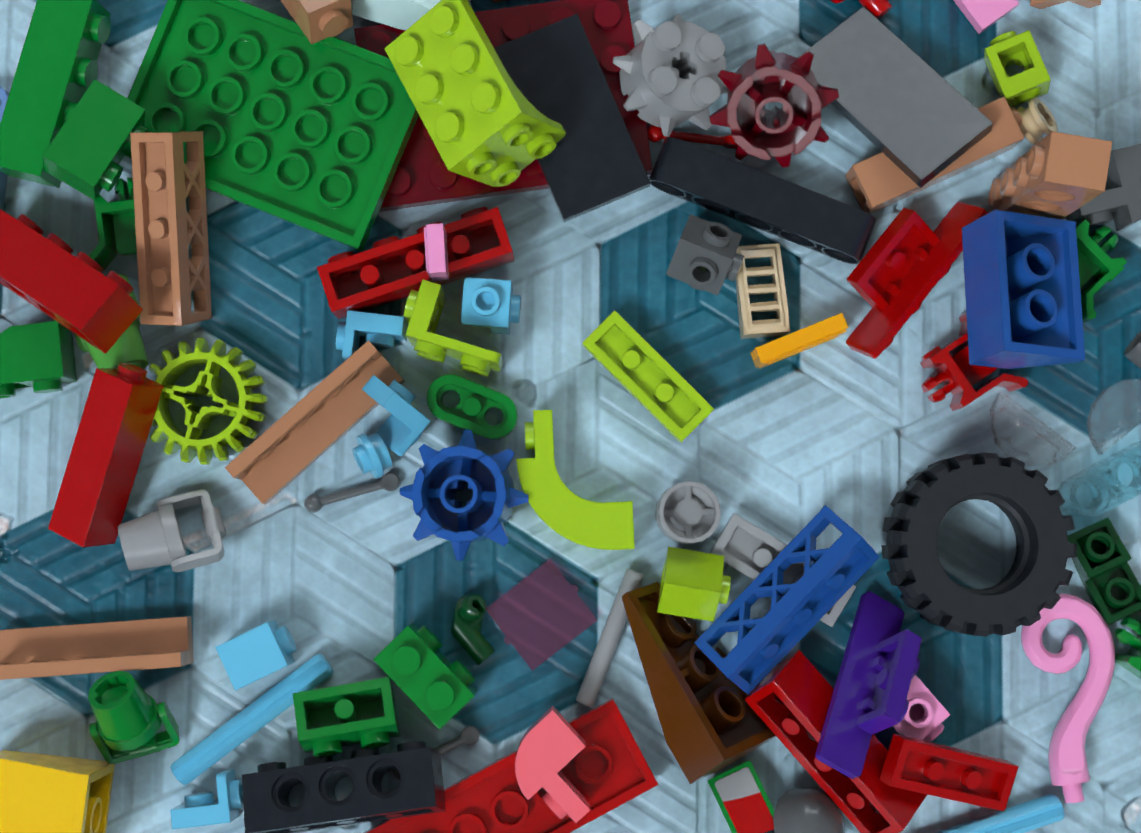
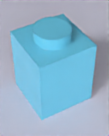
[215,620,297,691]

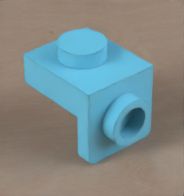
[461,277,521,335]
[362,375,431,456]

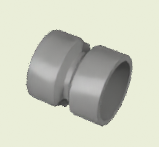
[655,481,721,544]

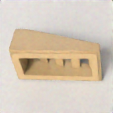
[735,243,790,339]

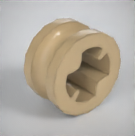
[1016,97,1058,145]

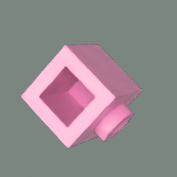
[892,675,950,742]

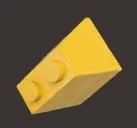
[0,750,115,833]

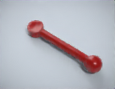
[647,125,738,149]

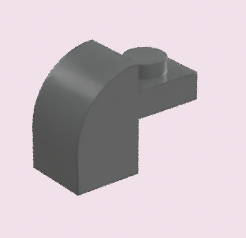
[1066,144,1141,231]

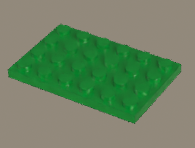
[125,0,419,252]

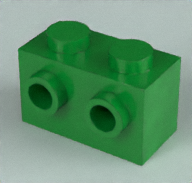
[42,79,148,201]
[373,623,477,730]
[293,677,400,757]

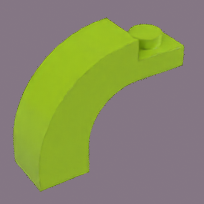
[516,410,635,550]

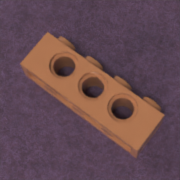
[988,131,1112,220]

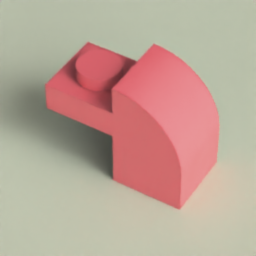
[515,706,590,823]

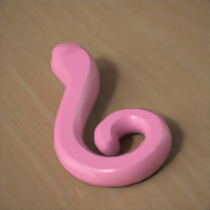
[1021,593,1115,803]

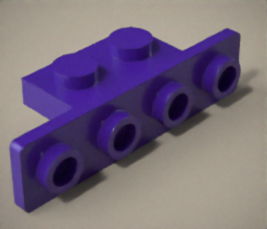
[815,591,922,779]

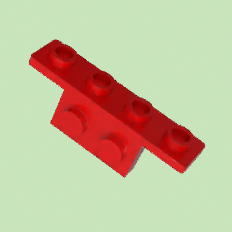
[846,202,988,359]

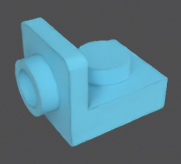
[336,310,408,360]
[170,769,244,830]

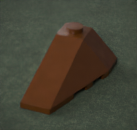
[622,581,777,784]

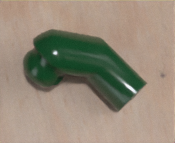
[451,593,496,665]

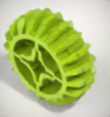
[148,338,268,465]

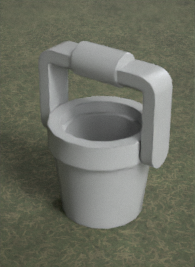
[117,489,226,572]

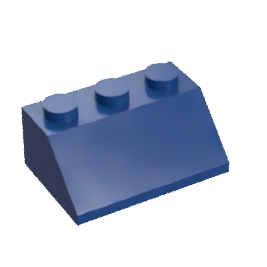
[962,210,1085,369]

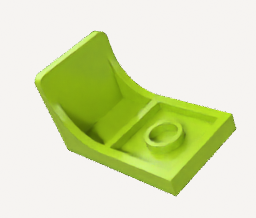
[384,0,566,187]

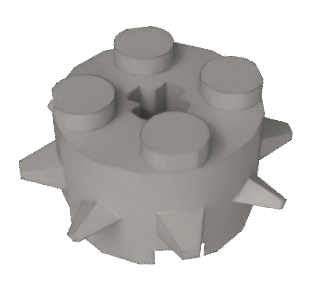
[613,14,728,137]

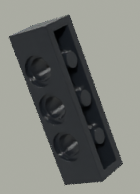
[242,741,446,833]

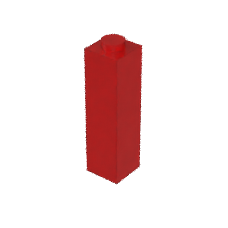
[48,363,164,548]

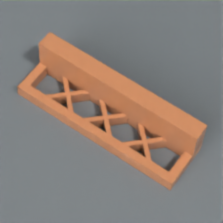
[130,131,212,326]
[225,340,405,505]
[0,616,194,680]

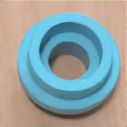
[352,433,392,479]

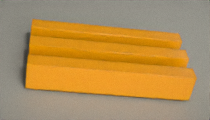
[750,313,849,369]

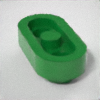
[427,375,518,440]

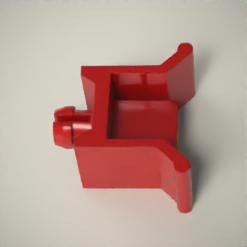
[920,312,1028,411]

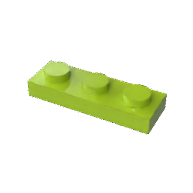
[582,310,714,443]

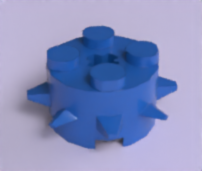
[399,430,529,561]

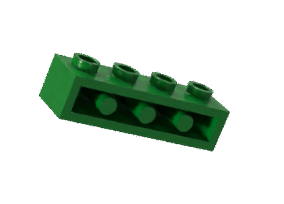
[0,0,111,188]

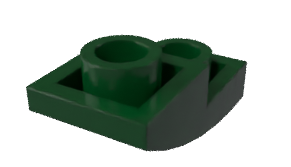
[1067,517,1141,626]

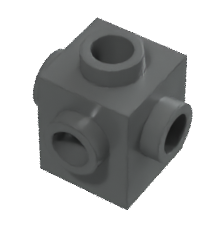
[666,214,744,296]

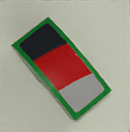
[707,760,774,833]

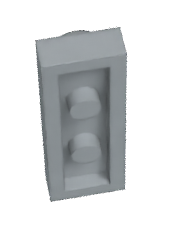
[709,513,856,627]

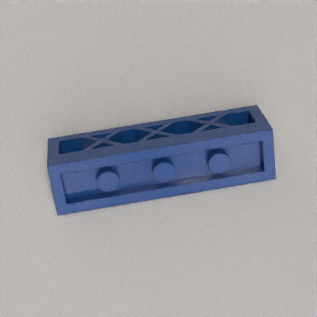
[694,505,880,695]

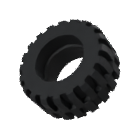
[881,452,1077,637]

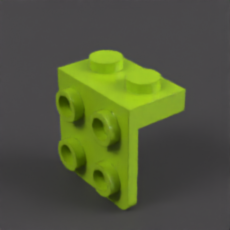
[403,279,503,377]

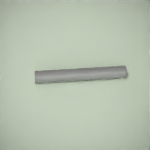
[576,568,644,707]

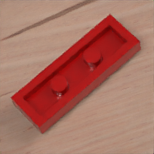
[879,734,1019,812]

